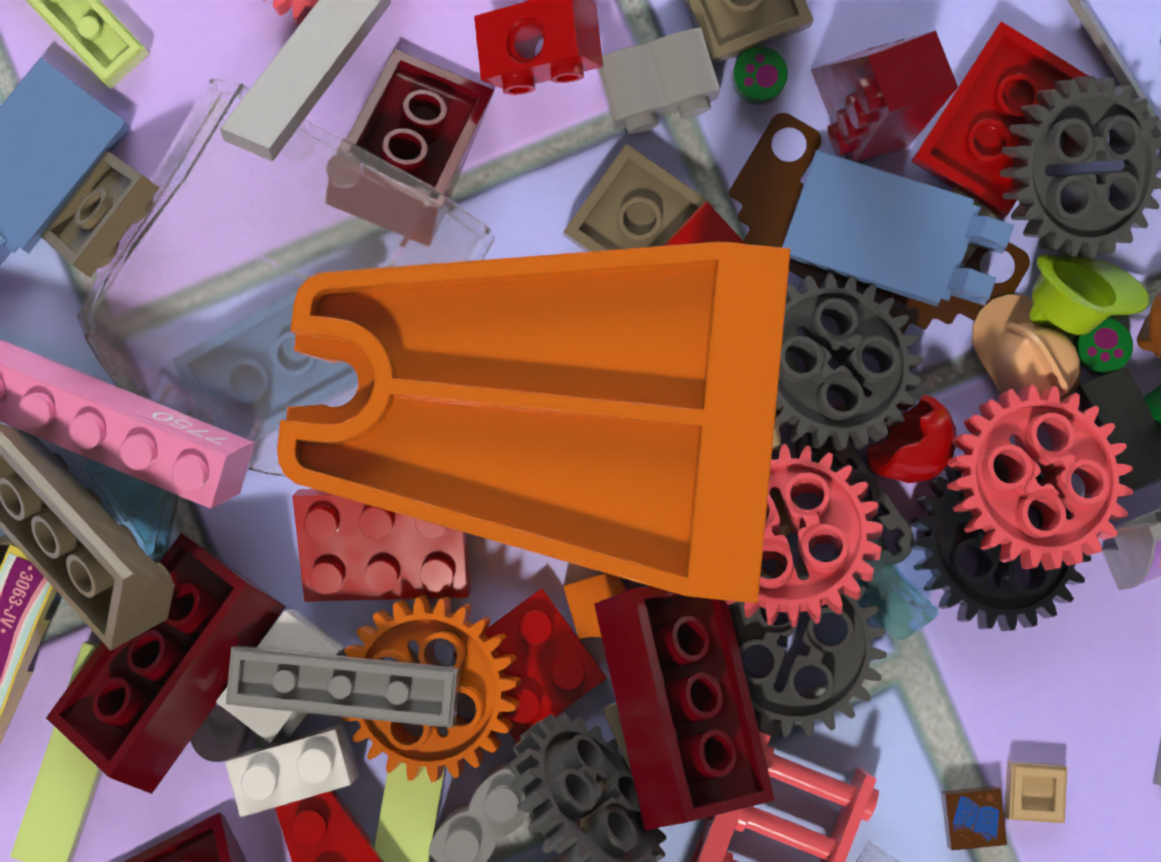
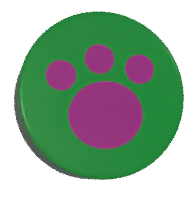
[732,47,788,105]
[1073,318,1133,375]

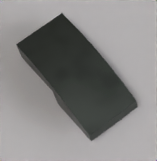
[1073,367,1161,492]

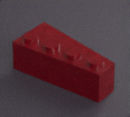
[811,30,958,164]

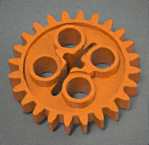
[341,595,521,782]

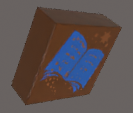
[941,786,1007,850]

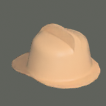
[972,294,1081,402]

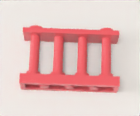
[690,728,879,862]

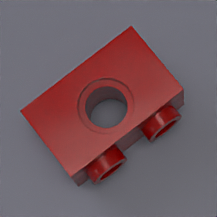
[474,0,603,95]

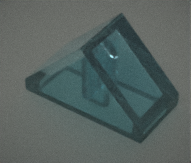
[83,460,179,559]

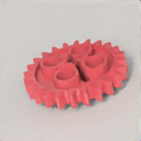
[947,385,1133,570]
[725,444,883,628]

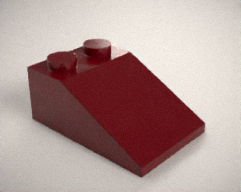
[326,49,494,246]

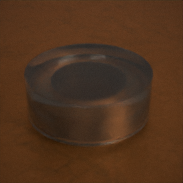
[190,704,249,762]

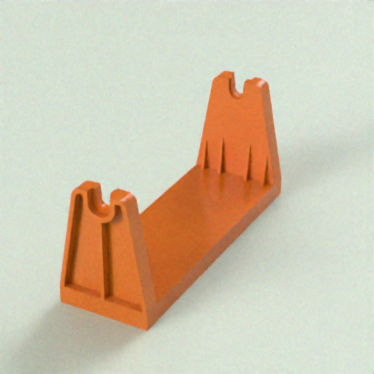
[277,241,791,603]

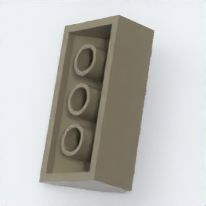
[0,423,175,651]

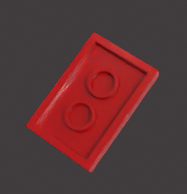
[911,21,1089,219]
[292,489,472,602]

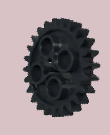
[910,457,1092,631]

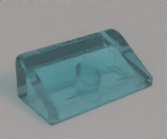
[827,548,939,640]

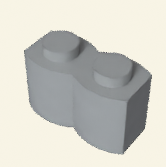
[596,27,720,134]
[428,760,530,862]

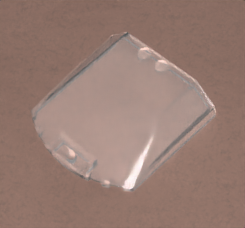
[76,78,495,478]

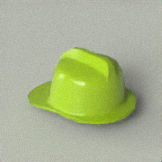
[1029,254,1149,335]

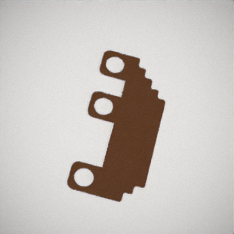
[728,113,1030,334]

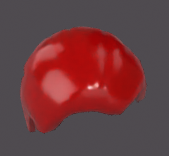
[866,395,957,483]

